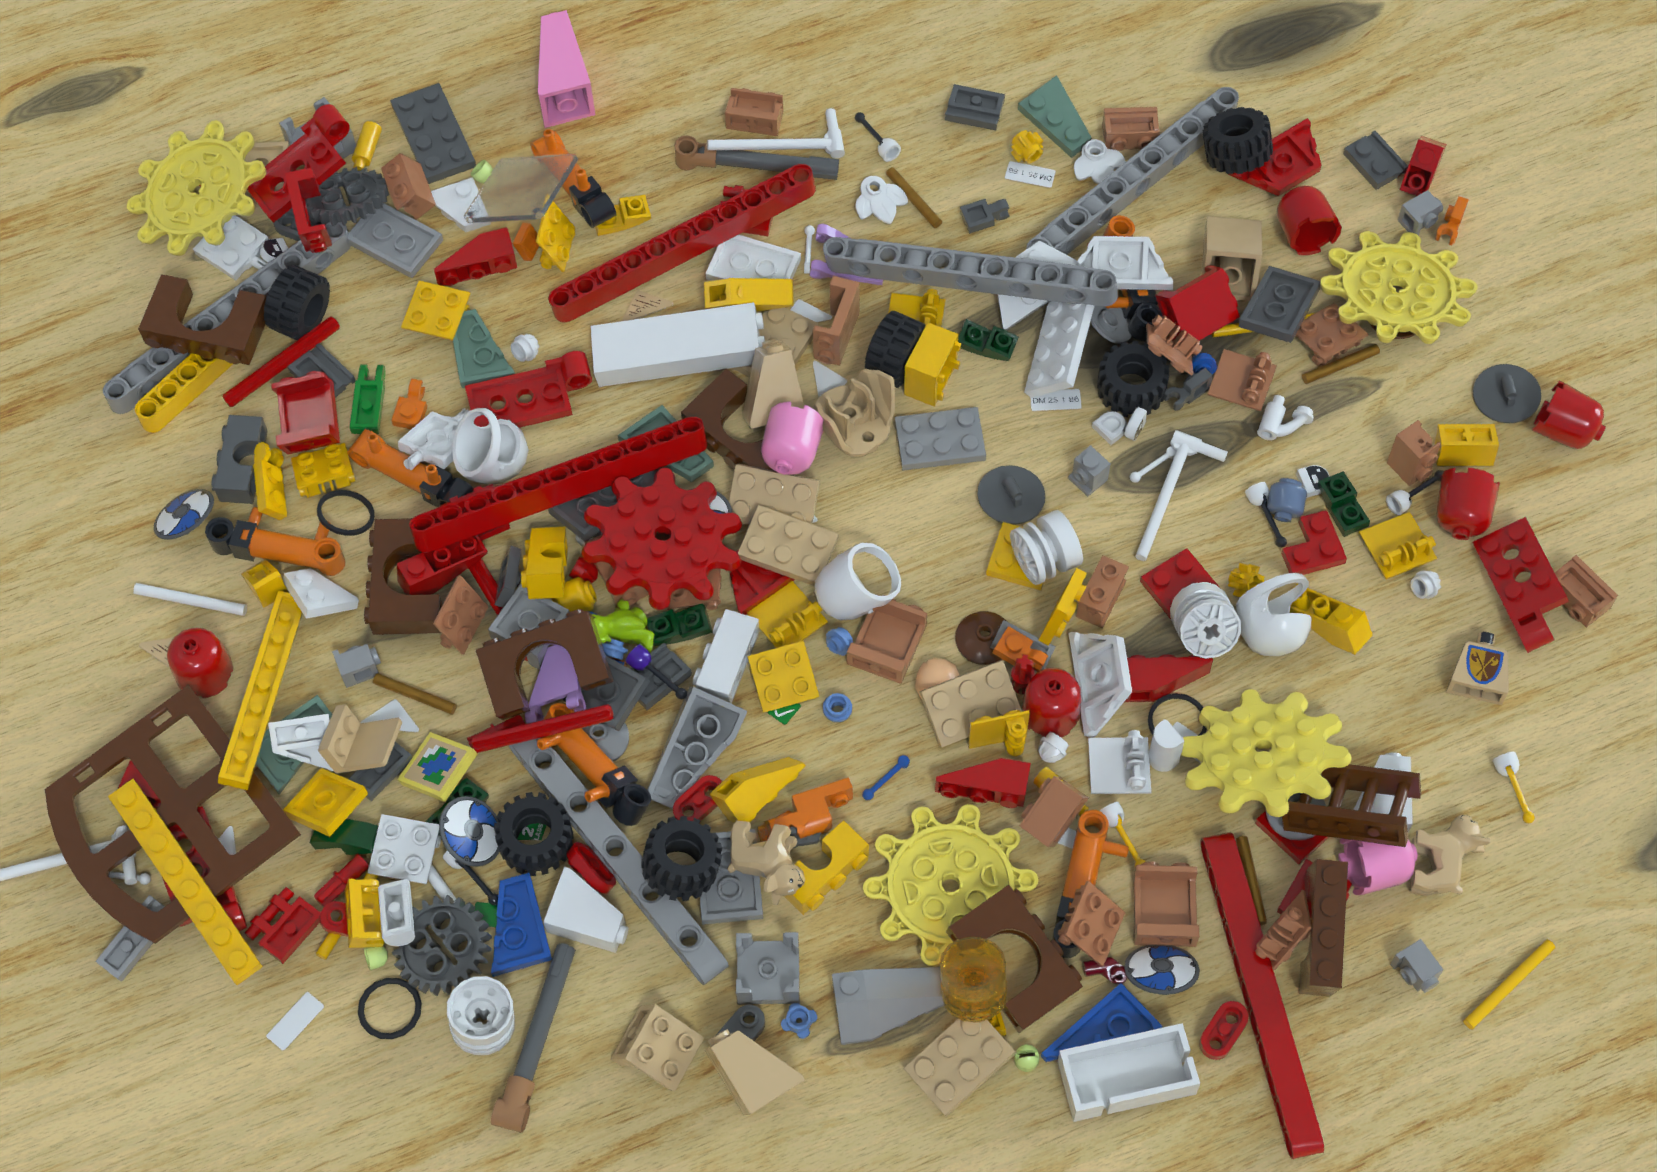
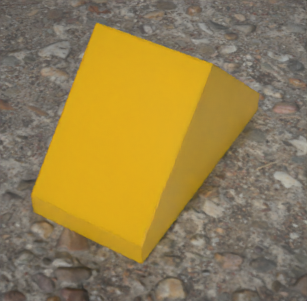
[241,559,288,608]

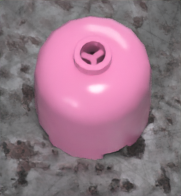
[761,402,824,475]
[1338,839,1418,895]

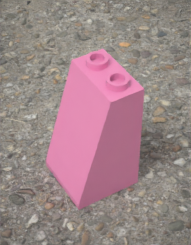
[538,10,595,128]

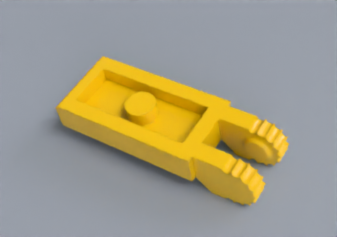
[253,442,287,520]

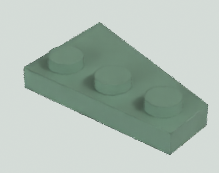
[1018,75,1092,158]
[453,309,515,388]
[617,405,714,482]
[256,695,332,795]

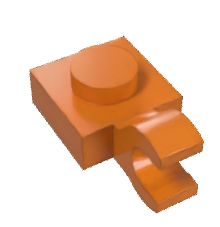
[1435,196,1469,246]
[391,379,428,429]
[992,626,1048,671]

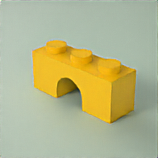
[521,527,568,599]
[784,820,869,915]

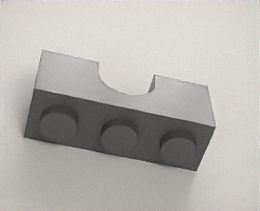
[211,415,268,504]

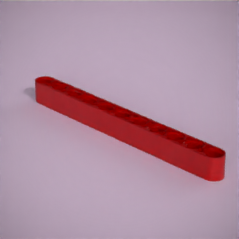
[548,164,816,322]
[409,417,708,552]
[1200,832,1324,1159]

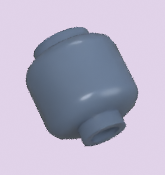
[1267,478,1307,522]

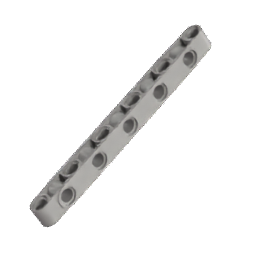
[1026,87,1239,255]
[103,222,351,414]
[823,237,1118,306]
[509,737,729,985]

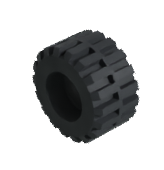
[1202,107,1273,174]
[264,265,330,340]
[865,311,926,388]
[1097,341,1170,417]
[494,792,574,876]
[641,816,722,901]

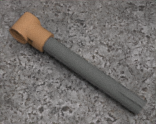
[674,135,839,180]
[491,943,576,1133]

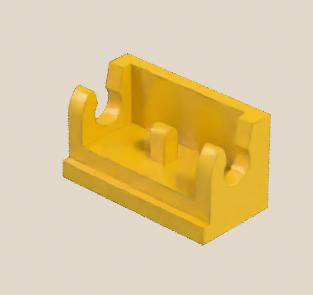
[1435,424,1499,466]
[345,879,384,948]

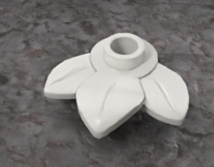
[1074,139,1126,185]
[855,176,908,225]

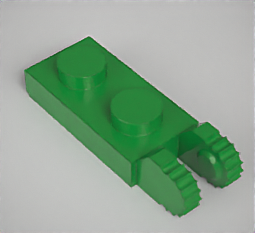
[350,364,386,434]

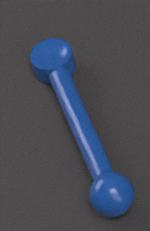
[862,755,910,800]

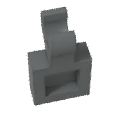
[960,199,1010,234]
[1164,368,1213,411]

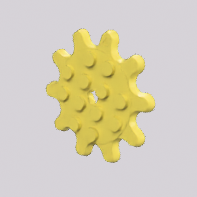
[127,120,266,256]
[1320,231,1478,344]
[1181,689,1352,817]
[863,804,1038,966]

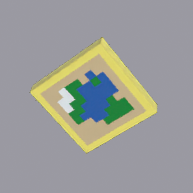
[397,732,478,802]

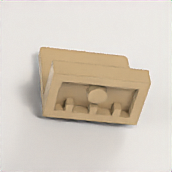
[318,704,402,774]
[611,1004,703,1091]

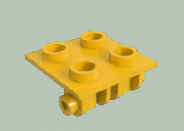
[536,197,576,272]
[401,281,471,340]
[888,289,946,327]
[291,443,356,498]
[1359,512,1437,580]
[747,581,828,648]
[747,640,820,713]
[968,710,1030,757]

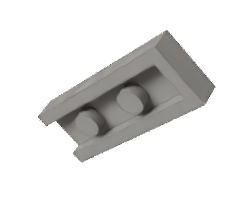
[95,895,165,981]

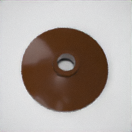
[955,611,1006,665]

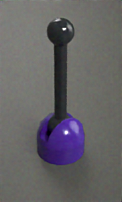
[626,644,687,700]

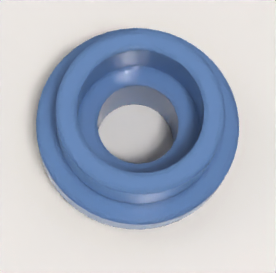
[826,627,853,656]
[602,639,628,660]
[823,693,852,722]

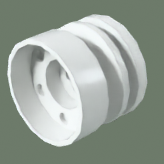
[1010,510,1083,585]
[1170,582,1241,658]
[447,976,515,1055]

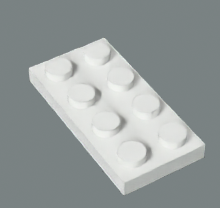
[1024,301,1095,398]

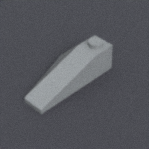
[647,687,747,808]
[832,967,960,1045]

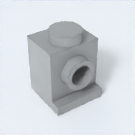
[1398,190,1443,236]
[1068,445,1111,497]
[332,644,381,688]
[1390,939,1444,993]

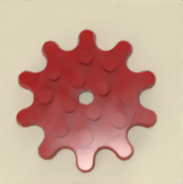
[581,468,742,610]

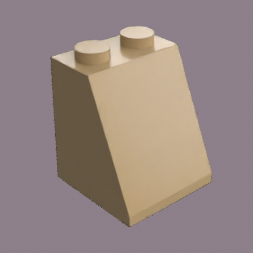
[1201,216,1262,301]
[742,339,804,429]
[705,1029,805,1115]

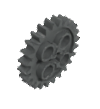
[305,167,389,226]
[392,895,492,996]

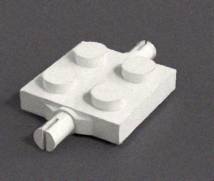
[193,215,269,281]
[398,408,469,470]

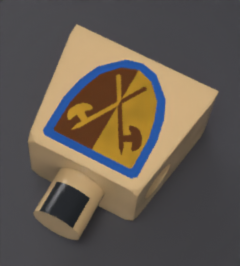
[1446,632,1509,705]

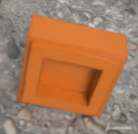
[512,222,539,261]

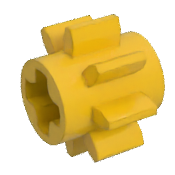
[1011,130,1044,164]
[1228,563,1265,598]

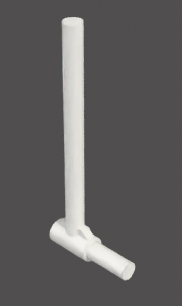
[707,108,845,159]
[1135,430,1228,561]
[0,825,137,885]

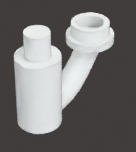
[1257,395,1314,440]

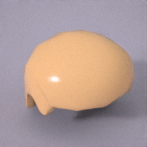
[915,658,960,699]

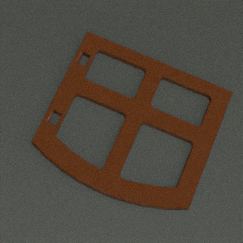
[45,685,301,944]

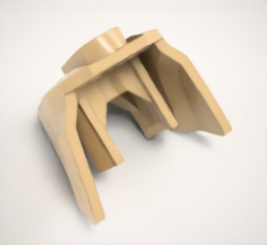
[813,369,895,457]

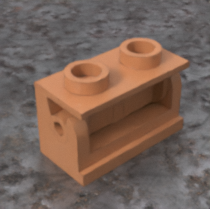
[725,88,784,136]
[1102,107,1160,151]
[381,153,436,220]
[1387,420,1441,486]
[1076,555,1129,629]
[1555,555,1618,628]
[1019,776,1089,847]

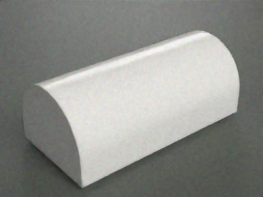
[1149,719,1184,772]
[378,878,415,946]

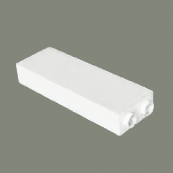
[591,302,765,387]

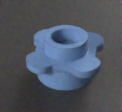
[781,1003,817,1039]

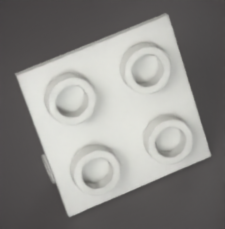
[1088,730,1151,794]
[368,814,441,884]

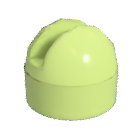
[471,160,494,183]
[364,946,388,970]
[1014,1044,1040,1072]

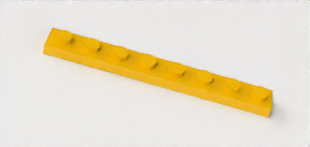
[218,590,303,790]
[108,779,263,985]

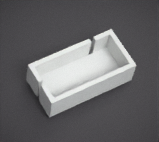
[1057,1023,1200,1122]

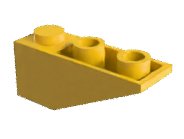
[704,278,794,312]
[1290,584,1373,655]
[709,757,806,823]

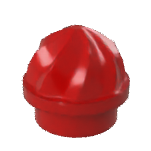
[569,557,598,583]

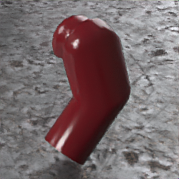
[1082,957,1127,985]

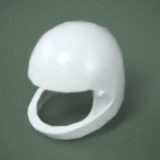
[452,408,529,485]
[814,543,901,621]
[1236,573,1312,656]

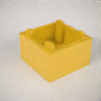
[904,322,961,407]

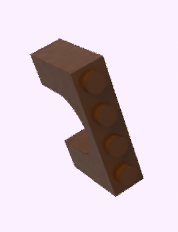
[138,274,266,365]
[681,369,774,471]
[364,518,443,635]
[476,609,614,720]
[1299,859,1348,997]
[946,885,1083,1033]

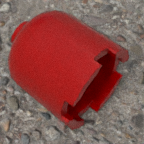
[1277,186,1342,256]
[1532,380,1606,449]
[1436,468,1500,540]
[167,628,234,698]
[1022,668,1081,737]

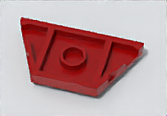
[1228,118,1322,196]
[729,549,795,615]

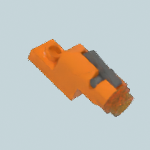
[757,777,853,848]

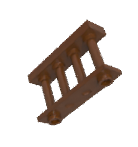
[1282,764,1422,847]

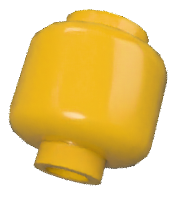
[552,577,597,612]

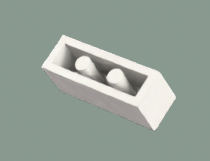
[693,609,760,704]

